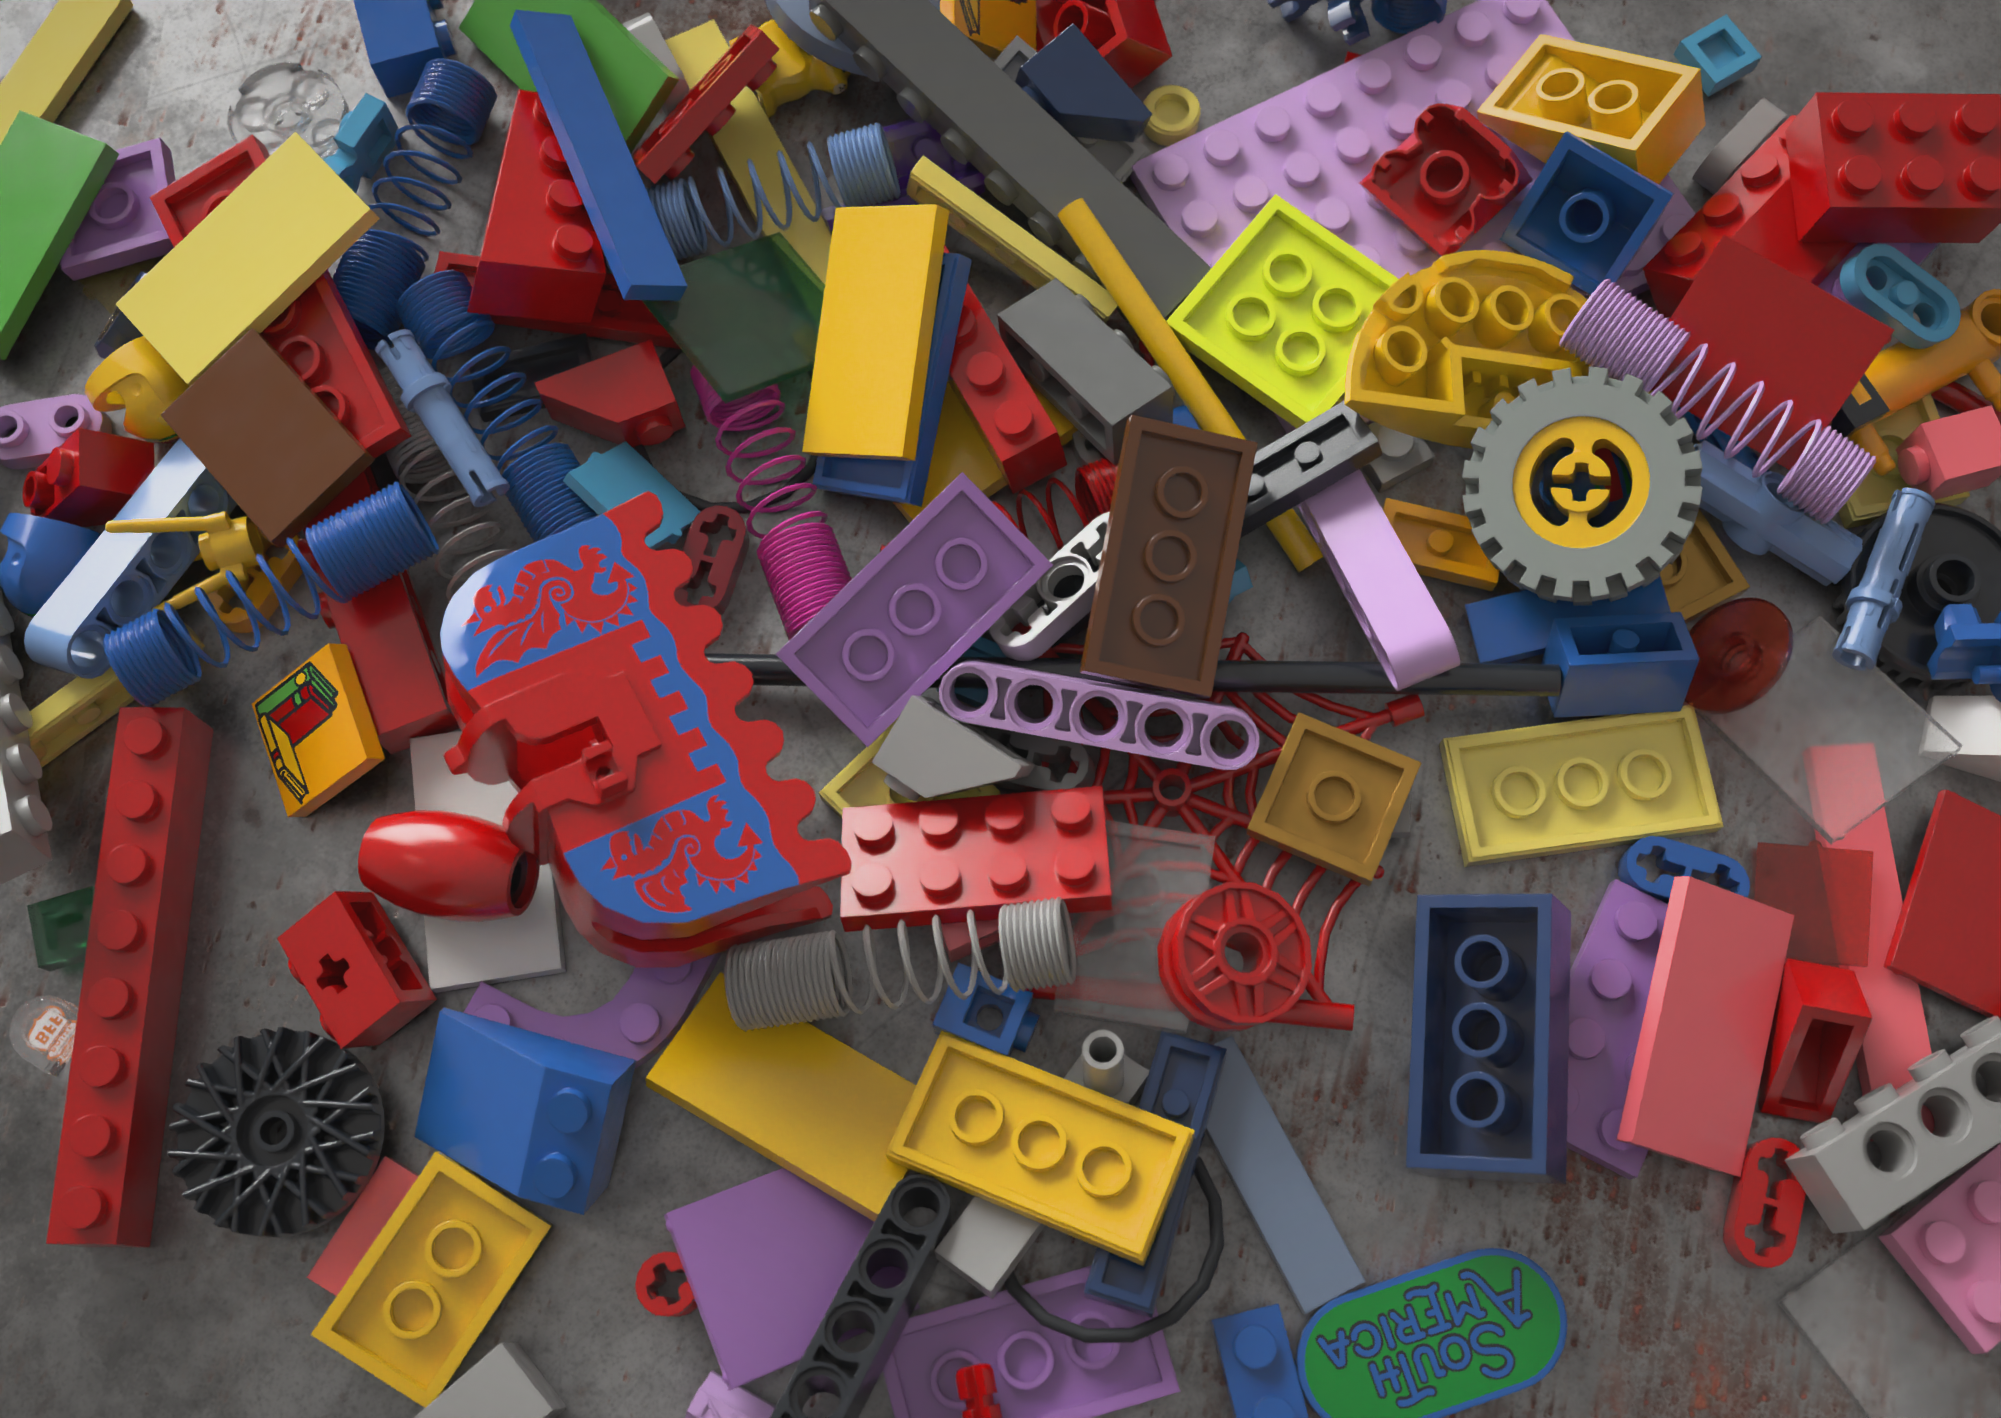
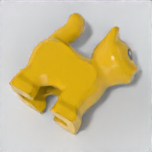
[729,19,851,118]

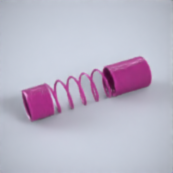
[690,341,852,640]

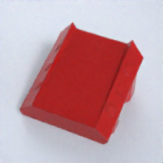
[1359,103,1533,257]

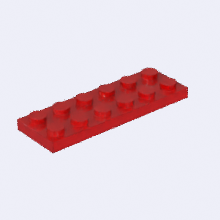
[150,134,412,459]

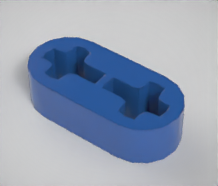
[1618,836,1750,904]

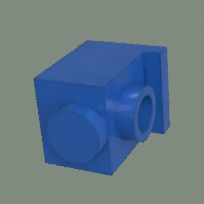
[932,962,1040,1057]

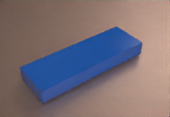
[1465,573,1671,664]

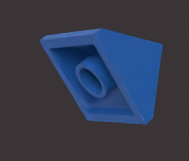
[1499,131,1674,295]

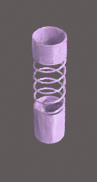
[1559,279,1876,524]

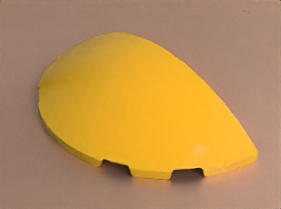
[1345,250,1679,449]

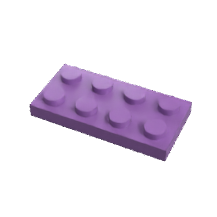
[776,472,1053,747]
[1567,879,1668,1179]
[883,1265,1180,1418]

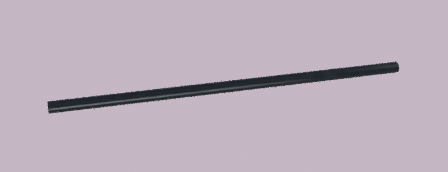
[705,653,1561,697]

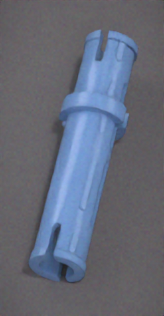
[375,329,510,507]
[1832,487,1935,671]

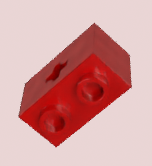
[277,891,437,1049]

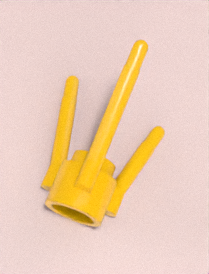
[105,511,266,612]

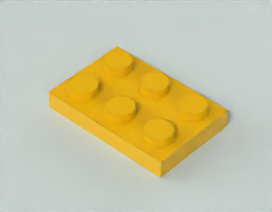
[310,1151,553,1408]

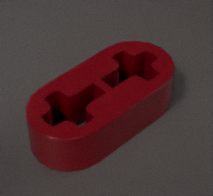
[674,505,750,615]

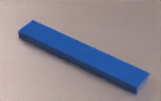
[510,10,688,301]

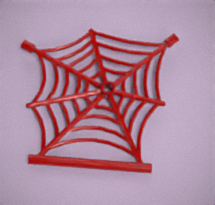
[1012,622,1425,1031]

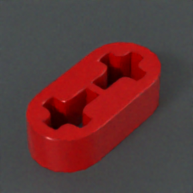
[1723,1137,1806,1269]

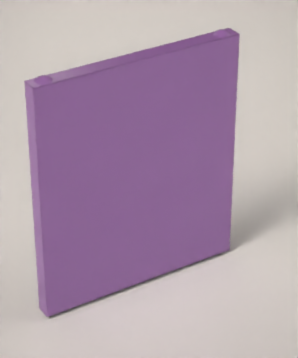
[664,1168,920,1391]

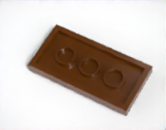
[1079,415,1258,699]

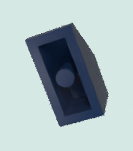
[1015,23,1152,142]

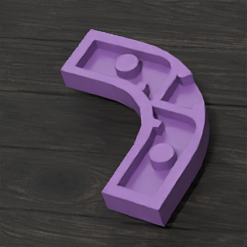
[463,952,721,1069]

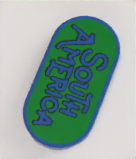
[1294,1248,1567,1418]

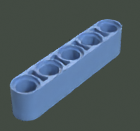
[24,438,237,679]

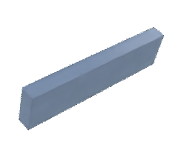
[1205,1035,1366,1314]

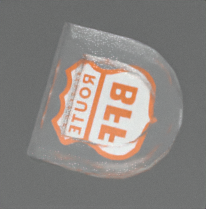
[9,995,78,1077]

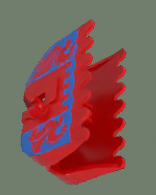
[440,491,852,968]

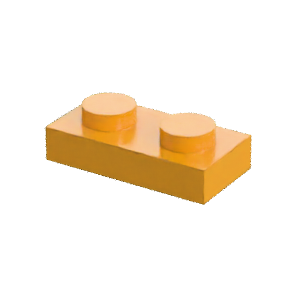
[1382,498,1500,591]

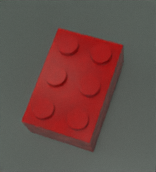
[1785,92,2001,243]

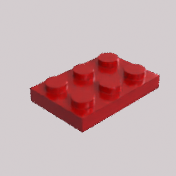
[632,25,780,184]

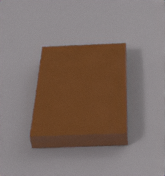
[160,328,375,548]

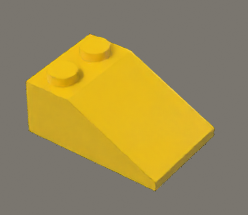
[1477,34,1706,184]

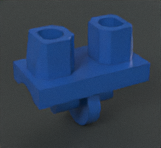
[1927,604,2001,702]

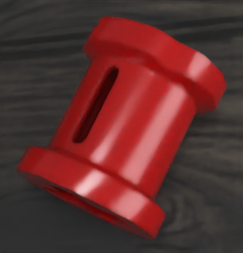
[635,1251,698,1317]

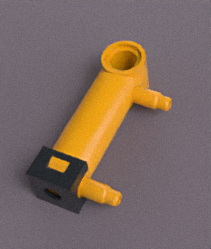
[1828,289,2001,476]

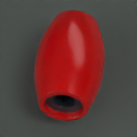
[358,810,540,922]

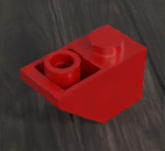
[22,428,155,527]

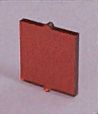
[1754,840,1873,967]

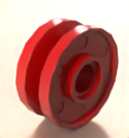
[1157,882,1312,1032]

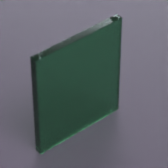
[641,232,825,403]

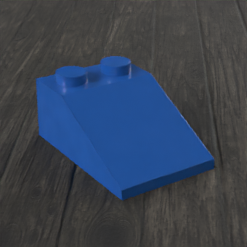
[414,1008,636,1215]

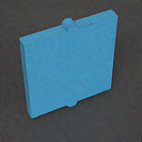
[563,441,700,550]

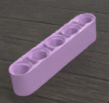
[1297,469,1460,691]
[939,660,1259,770]

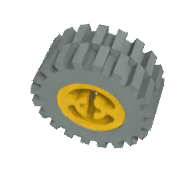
[1462,366,1703,606]

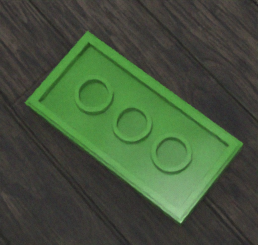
[459,0,680,154]
[0,110,119,361]

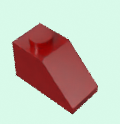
[535,339,686,447]

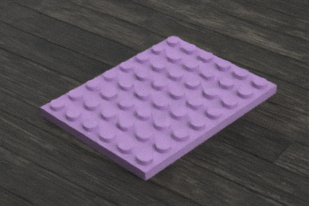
[1130,0,1695,434]

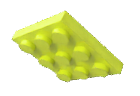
[1166,194,1398,428]

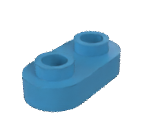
[1840,244,1961,349]

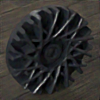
[1832,503,2001,690]
[167,1027,385,1238]

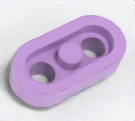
[0,394,112,469]

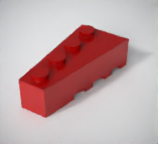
[467,89,606,324]

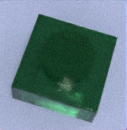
[27,886,95,972]

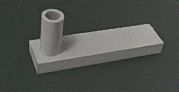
[935,1030,1149,1299]

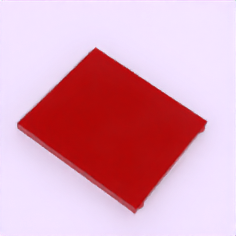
[1651,234,1895,470]
[1883,789,2001,1020]

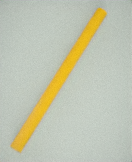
[1057,198,1323,572]

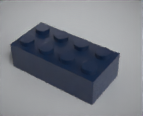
[1406,893,1571,1184]

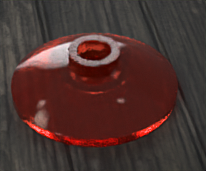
[1684,597,1794,714]

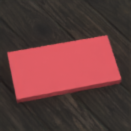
[1617,876,1795,1177]

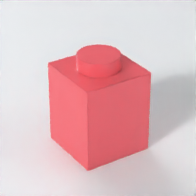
[1895,405,2001,500]

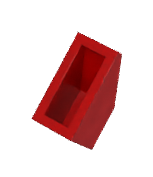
[1758,958,1872,1123]

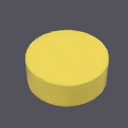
[1144,85,1201,146]

